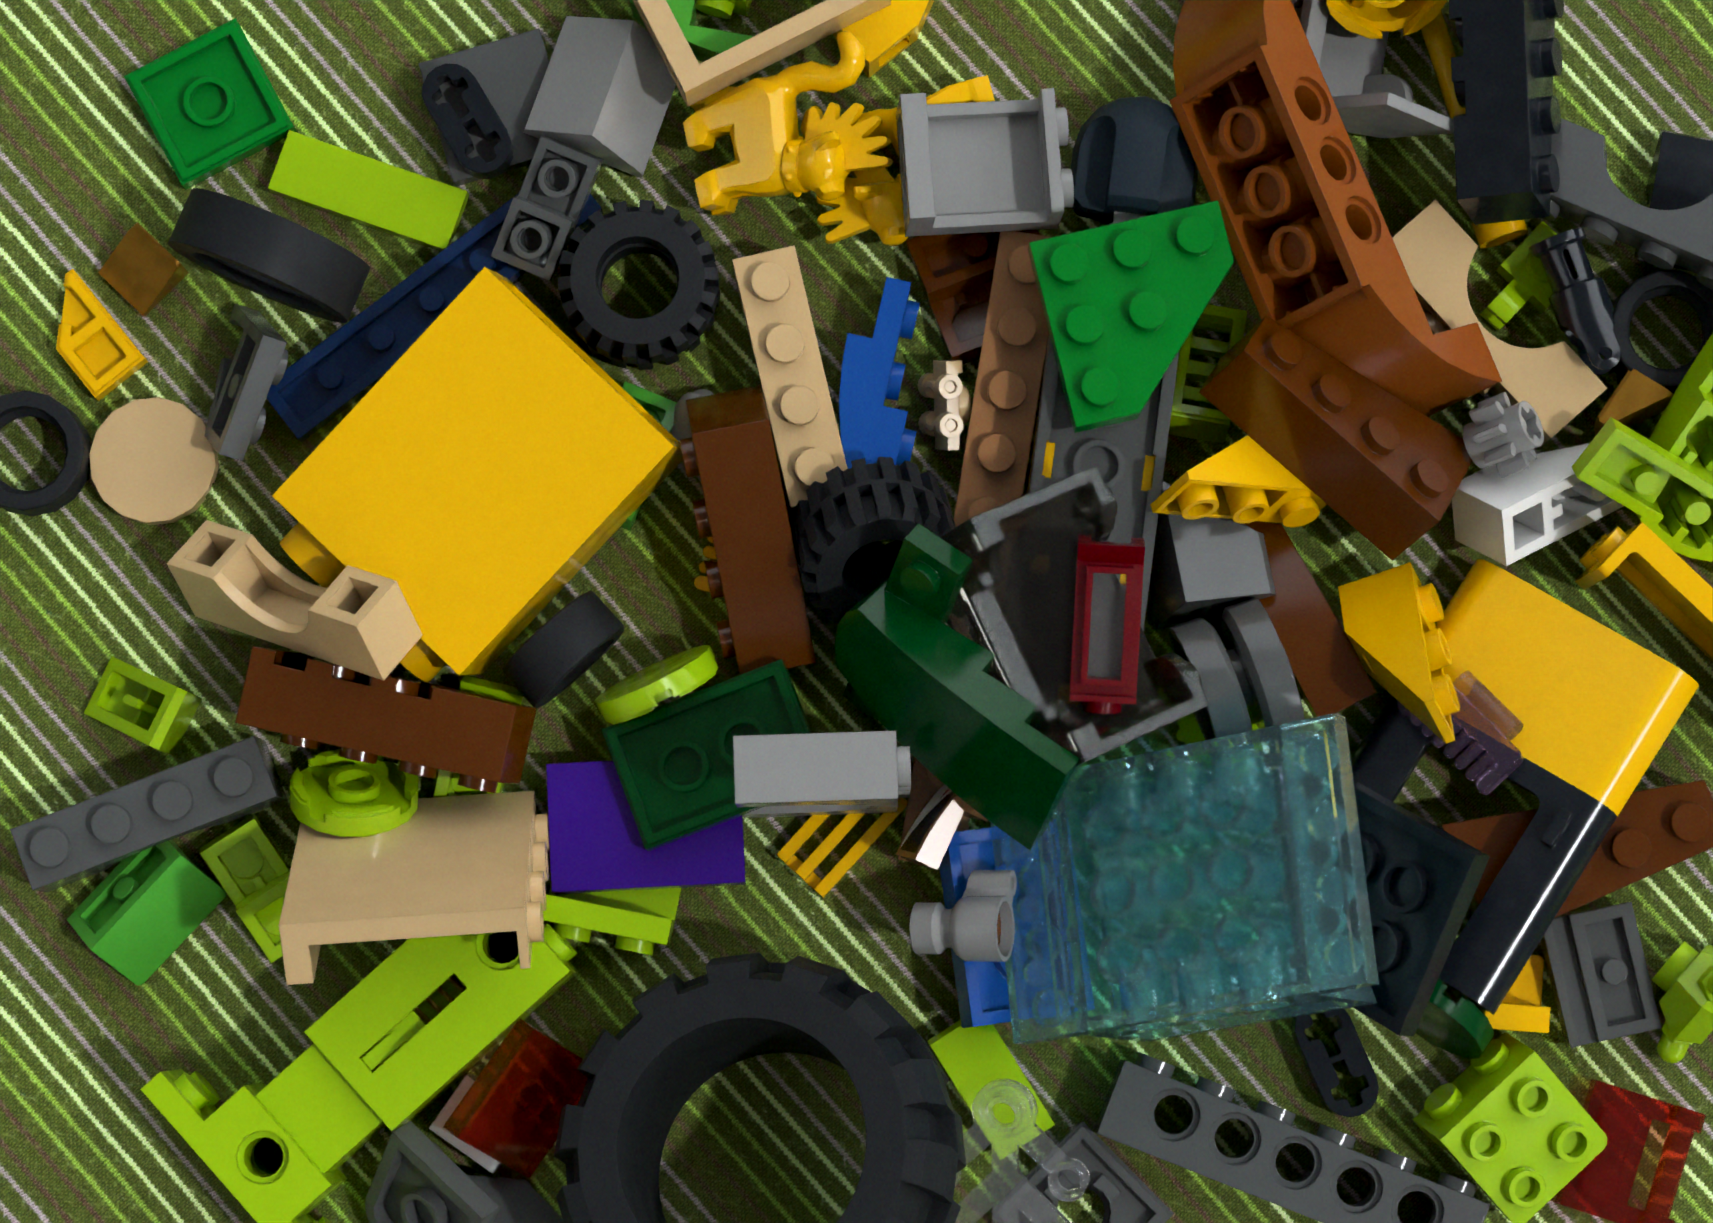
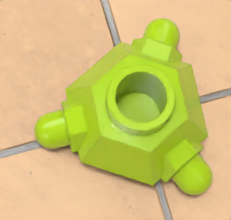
[1652,941,1713,1064]

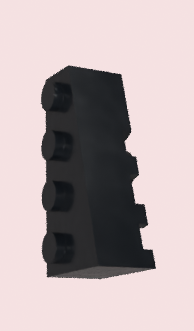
[1449,0,1564,225]

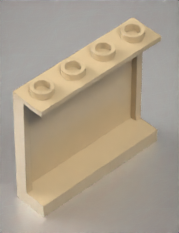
[279,791,550,985]

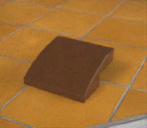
[906,230,1040,365]

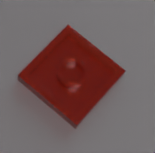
[443,1018,588,1179]

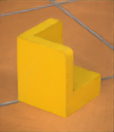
[1475,955,1551,1033]

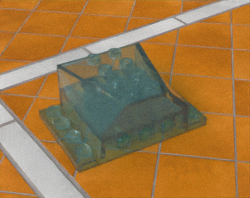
[990,713,1379,1045]

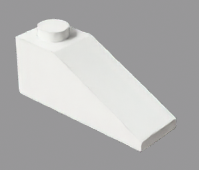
[1452,437,1646,566]

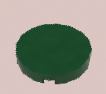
[1416,978,1494,1059]

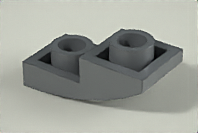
[491,135,604,281]

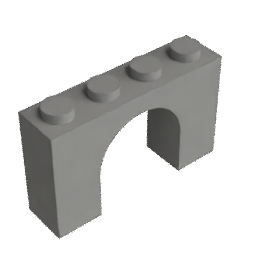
[733,731,911,818]

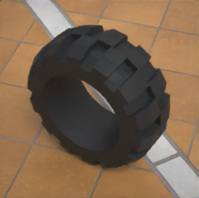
[554,952,966,1223]

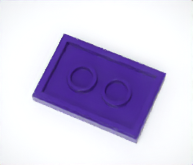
[546,760,746,894]

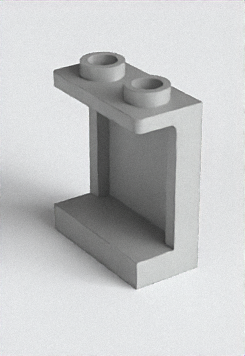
[896,88,1074,237]

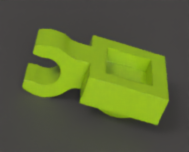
[1480,221,1557,331]

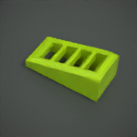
[1169,304,1247,443]

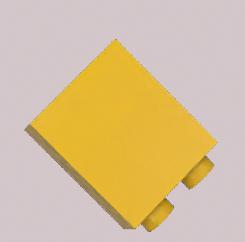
[272,267,683,683]

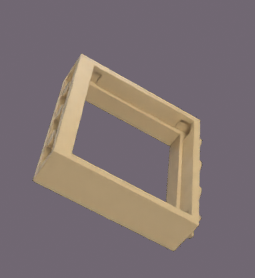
[632,0,891,107]

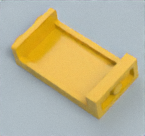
[1575,522,1713,662]

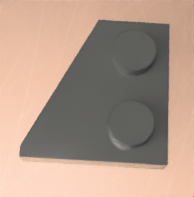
[204,303,288,461]

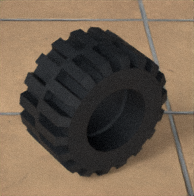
[558,200,720,370]
[792,457,962,624]

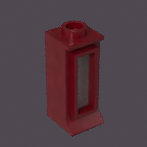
[1069,535,1145,714]

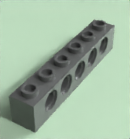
[1093,1052,1490,1223]

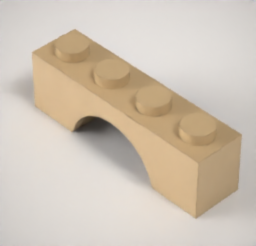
[1392,199,1607,447]
[732,245,847,516]
[166,520,423,681]

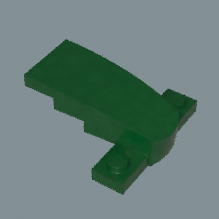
[834,523,1080,850]

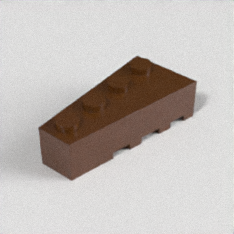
[235,646,537,793]
[1437,780,1713,918]

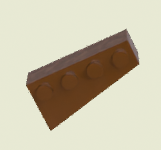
[1199,316,1472,561]
[680,385,816,675]

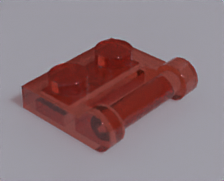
[1555,1080,1706,1223]

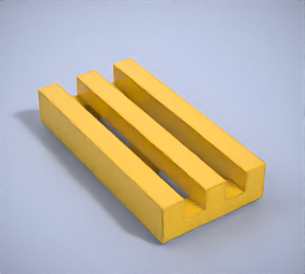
[776,798,908,899]

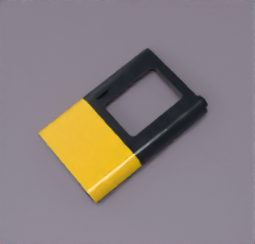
[1273,559,1699,1015]

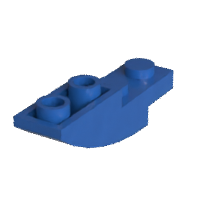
[838,277,920,543]

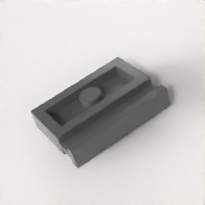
[1541,902,1662,1048]

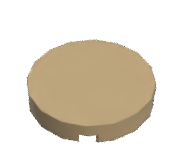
[89,397,219,525]

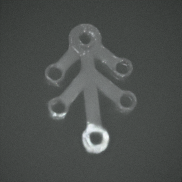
[954,1079,1090,1223]

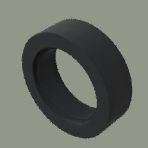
[168,188,370,323]

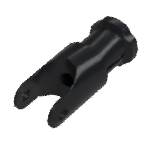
[1529,227,1621,375]

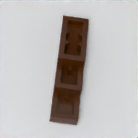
[1245,521,1377,723]

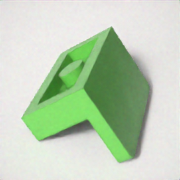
[66,840,226,986]

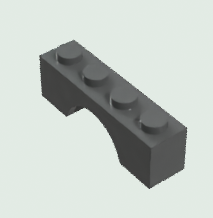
[1541,118,1713,290]
[10,736,287,892]

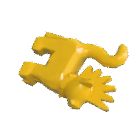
[683,31,893,216]
[800,75,995,246]

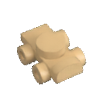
[918,360,971,451]

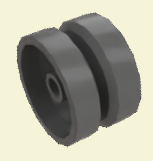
[1169,597,1305,761]

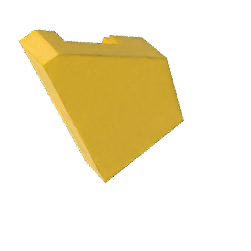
[56,269,148,401]

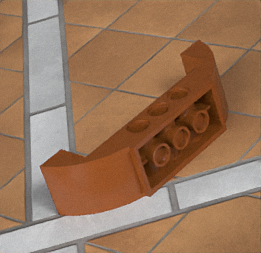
[1169,0,1502,417]

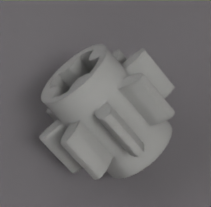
[1463,392,1544,478]

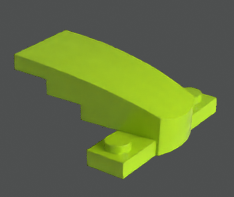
[1571,333,1713,562]

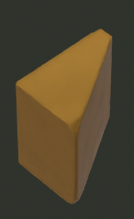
[98,222,189,317]
[1594,368,1673,436]

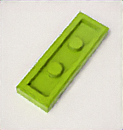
[268,130,469,251]

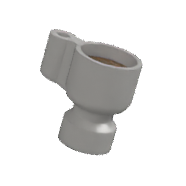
[909,870,1017,962]

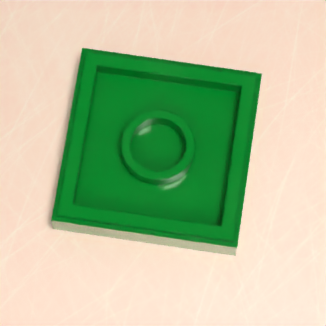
[124,18,297,190]

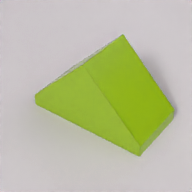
[84,656,202,756]

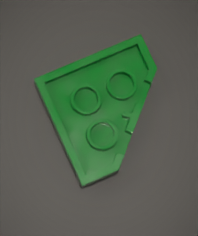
[1028,200,1234,433]

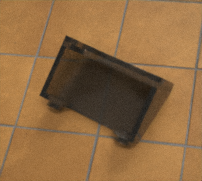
[941,466,1209,768]

